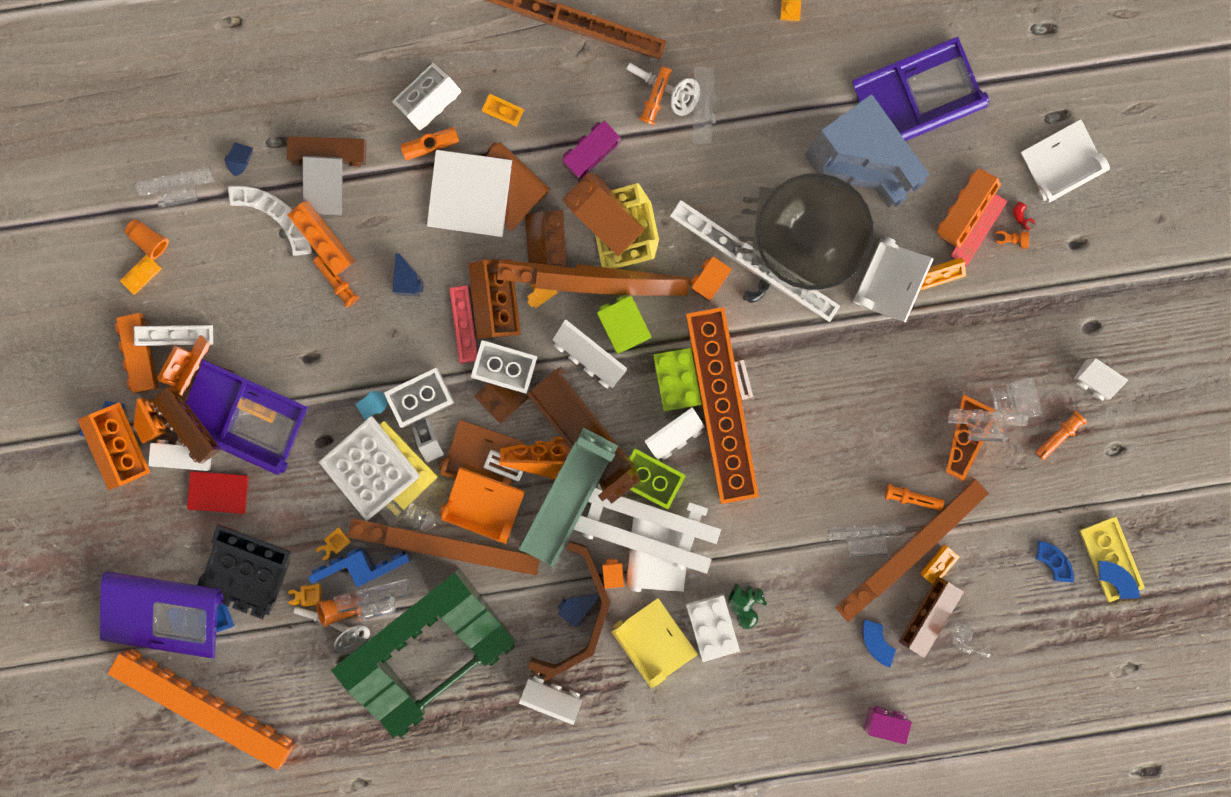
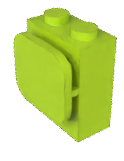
[597,295,652,355]

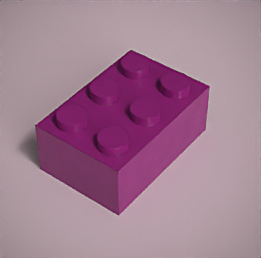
[562,120,620,182]

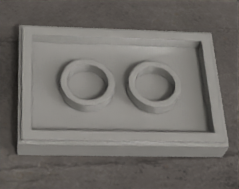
[303,156,342,215]

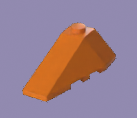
[499,437,571,479]

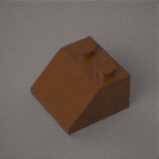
[474,383,529,424]

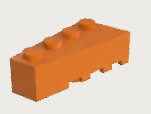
[945,394,999,482]

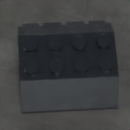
[197,524,291,620]

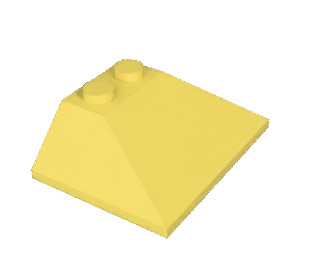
[595,183,659,269]

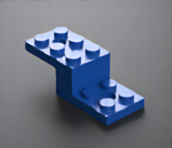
[308,548,413,587]

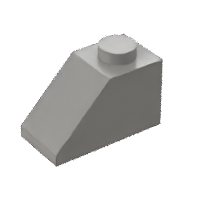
[411,416,444,463]

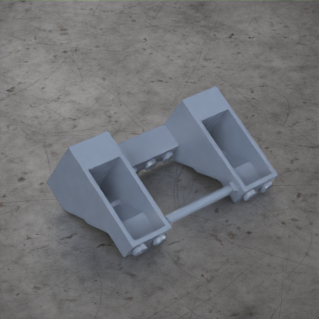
[805,94,930,207]

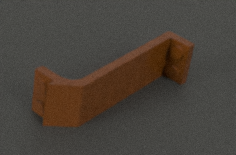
[527,366,641,504]

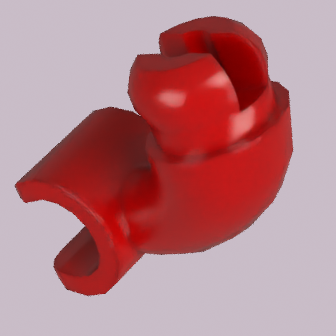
[1013,202,1035,231]

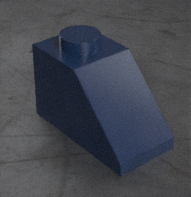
[557,593,599,627]

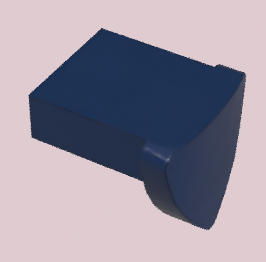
[224,142,253,176]

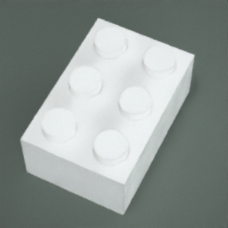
[384,368,455,428]
[686,594,740,662]

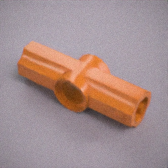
[400,126,460,161]

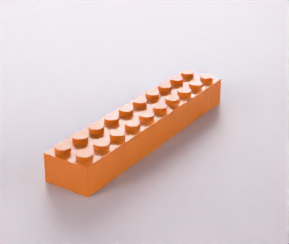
[685,307,759,504]
[108,649,295,770]

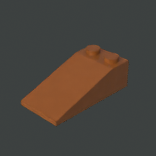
[562,173,645,256]

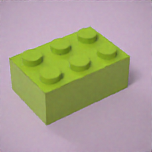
[653,348,702,412]
[629,448,686,509]

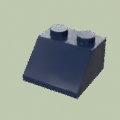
[392,253,424,297]

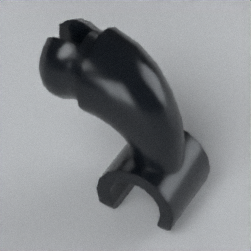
[743,280,770,303]

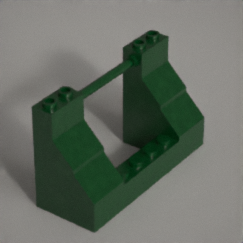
[331,569,516,739]

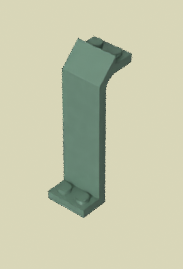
[519,428,618,567]

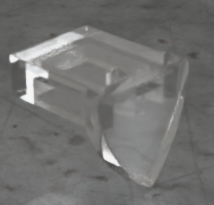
[403,503,437,531]

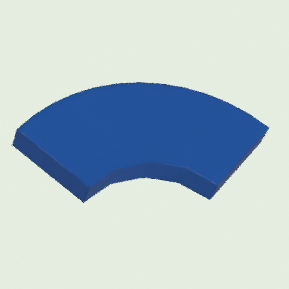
[1036,540,1074,583]
[1098,561,1140,599]
[863,619,896,668]

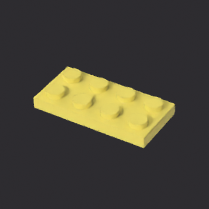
[1079,516,1145,602]

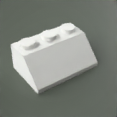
[392,63,462,131]
[471,340,537,394]
[644,408,705,461]
[519,676,583,725]

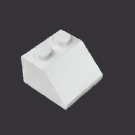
[1074,358,1128,401]

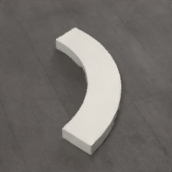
[228,186,313,256]

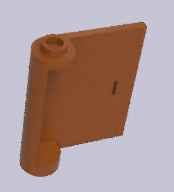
[486,142,551,232]
[438,419,525,485]

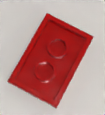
[187,471,249,514]

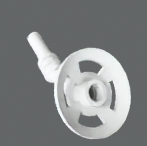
[627,63,700,116]
[294,606,370,653]

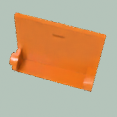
[439,467,525,544]

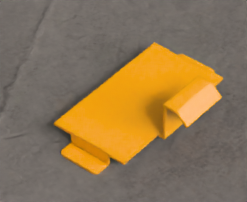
[527,284,558,308]

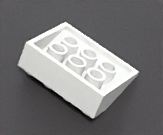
[553,320,627,389]

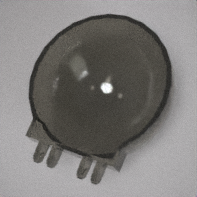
[737,173,874,291]

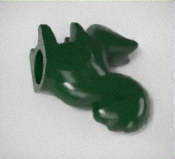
[728,584,767,629]

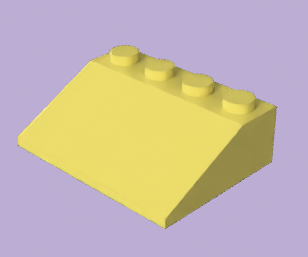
[380,421,439,516]

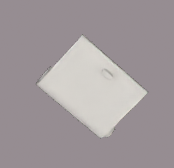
[1020,120,1110,203]
[853,237,933,322]
[626,517,686,592]

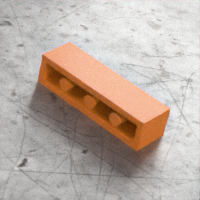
[937,168,1001,248]
[287,201,356,275]
[115,313,159,394]

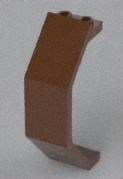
[528,541,611,682]

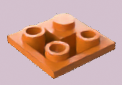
[133,398,167,443]

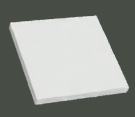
[427,150,512,237]
[319,416,420,521]

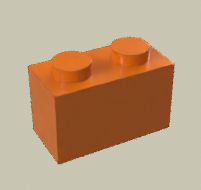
[690,256,732,302]
[602,558,624,589]

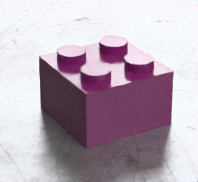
[863,705,912,745]

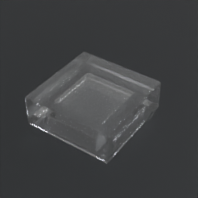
[380,500,407,526]

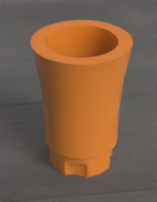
[124,219,169,260]
[316,595,361,628]

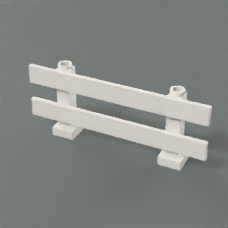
[573,483,721,574]

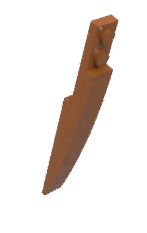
[484,0,666,59]
[497,259,691,296]
[834,479,989,622]
[348,518,540,575]

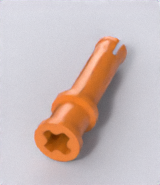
[638,66,672,125]
[312,255,359,308]
[1035,411,1087,461]
[884,483,944,511]

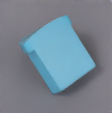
[355,391,388,420]

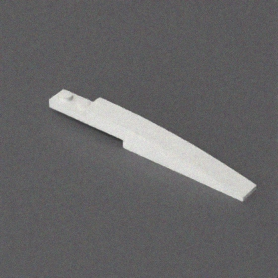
[669,200,840,322]

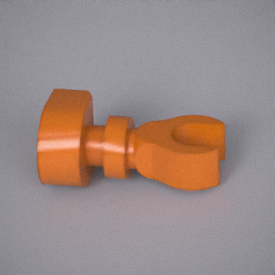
[995,231,1029,249]

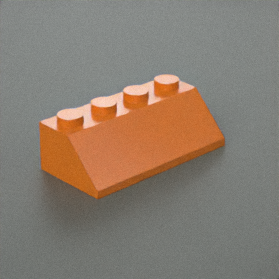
[77,402,150,490]

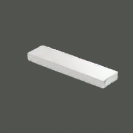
[134,325,213,346]

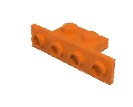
[157,335,210,396]

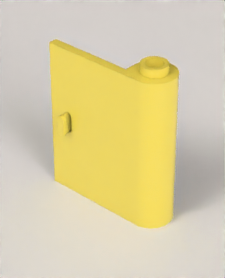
[611,598,698,688]

